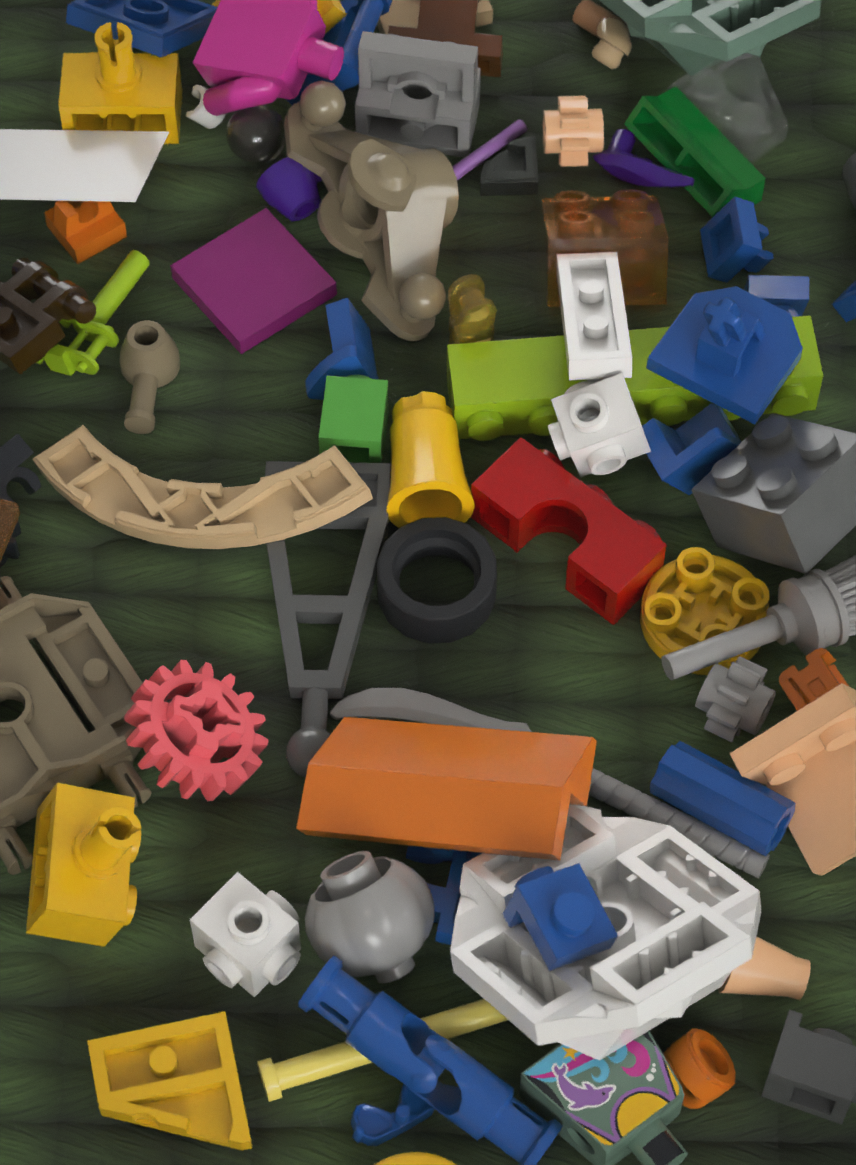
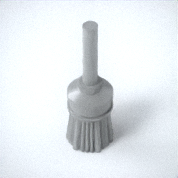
[661,555,856,680]

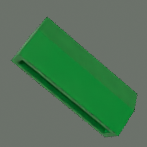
[624,86,766,217]

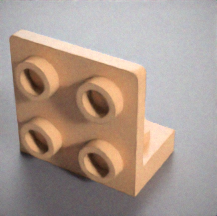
[729,683,856,876]

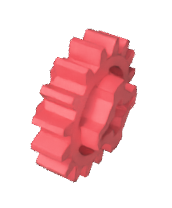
[124,660,268,802]

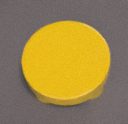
[640,547,770,675]

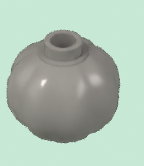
[305,851,435,983]

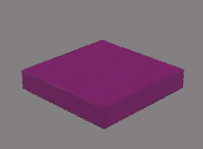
[170,208,337,354]

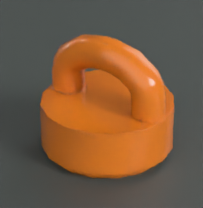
[663,1028,736,1109]

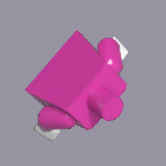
[186,0,344,129]

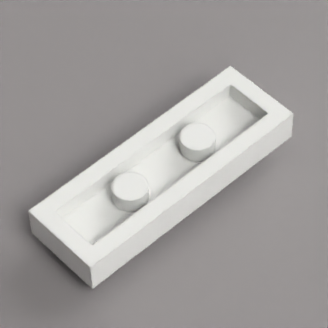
[557,252,633,382]

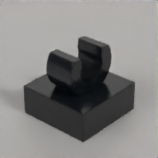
[0,434,41,515]

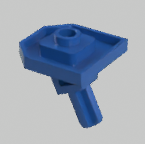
[646,286,803,424]

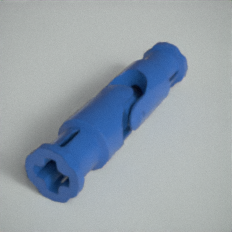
[298,955,563,1165]

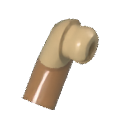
[573,0,632,69]

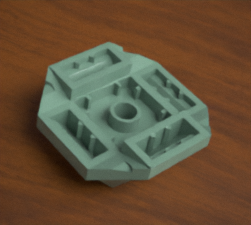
[599,0,822,76]

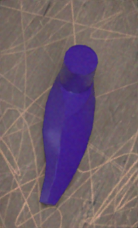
[592,129,695,188]

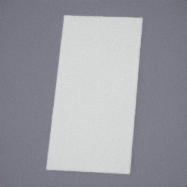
[0,129,169,202]

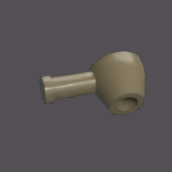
[119,320,181,434]

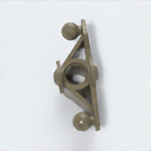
[284,81,459,341]

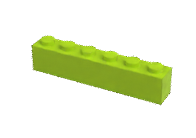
[447,315,823,441]

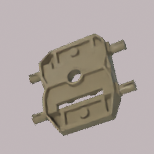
[0,576,151,875]

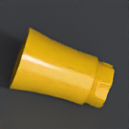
[387,391,475,528]

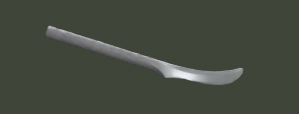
[330,688,770,879]

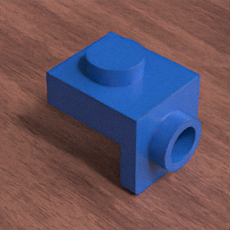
[503,863,618,971]

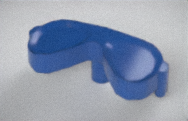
[351,1083,435,1146]

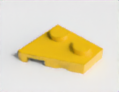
[87,1011,252,1150]

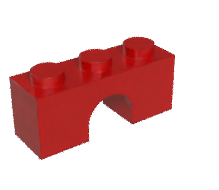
[471,437,667,626]

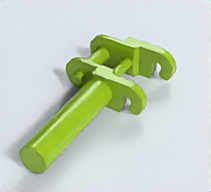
[36,250,150,376]

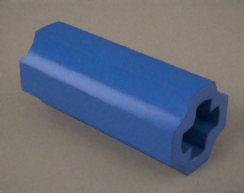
[650,741,796,856]

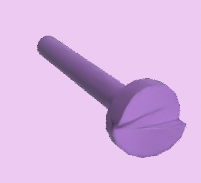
[452,119,527,180]

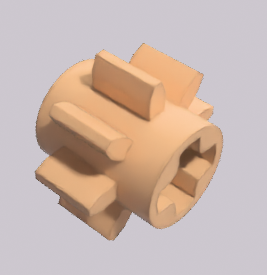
[543,96,604,167]

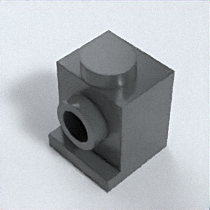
[761,1009,856,1125]

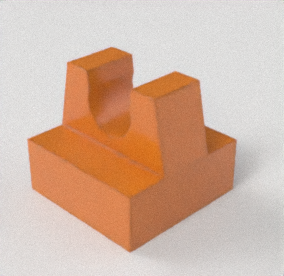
[44,201,127,264]

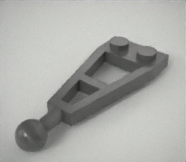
[265,461,391,778]

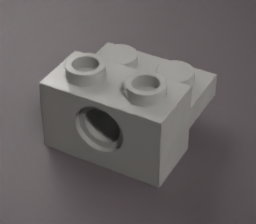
[355,31,481,158]

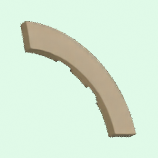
[32,425,373,549]

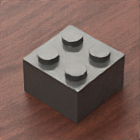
[691,413,856,574]

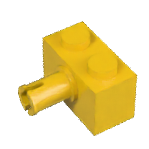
[58,22,182,144]
[26,783,141,947]

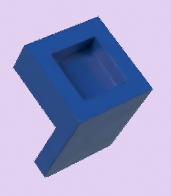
[642,403,742,495]

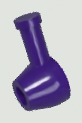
[256,157,323,221]

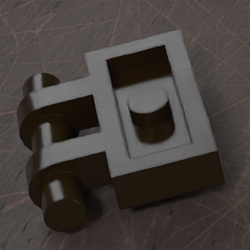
[0,258,96,375]

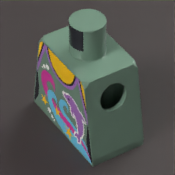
[519,1031,688,1165]

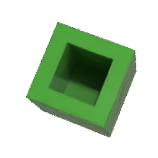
[318,375,389,463]

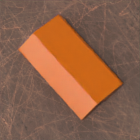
[296,717,597,861]

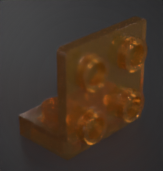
[541,189,669,307]

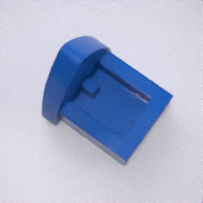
[305,297,379,400]

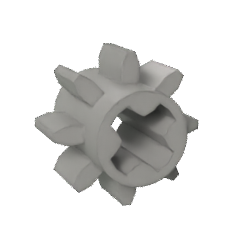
[695,656,776,742]

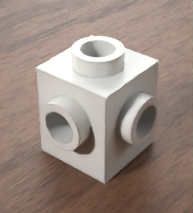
[547,373,651,477]
[190,872,301,997]

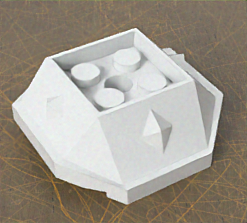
[450,805,761,1061]

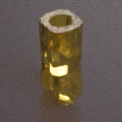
[448,274,497,344]

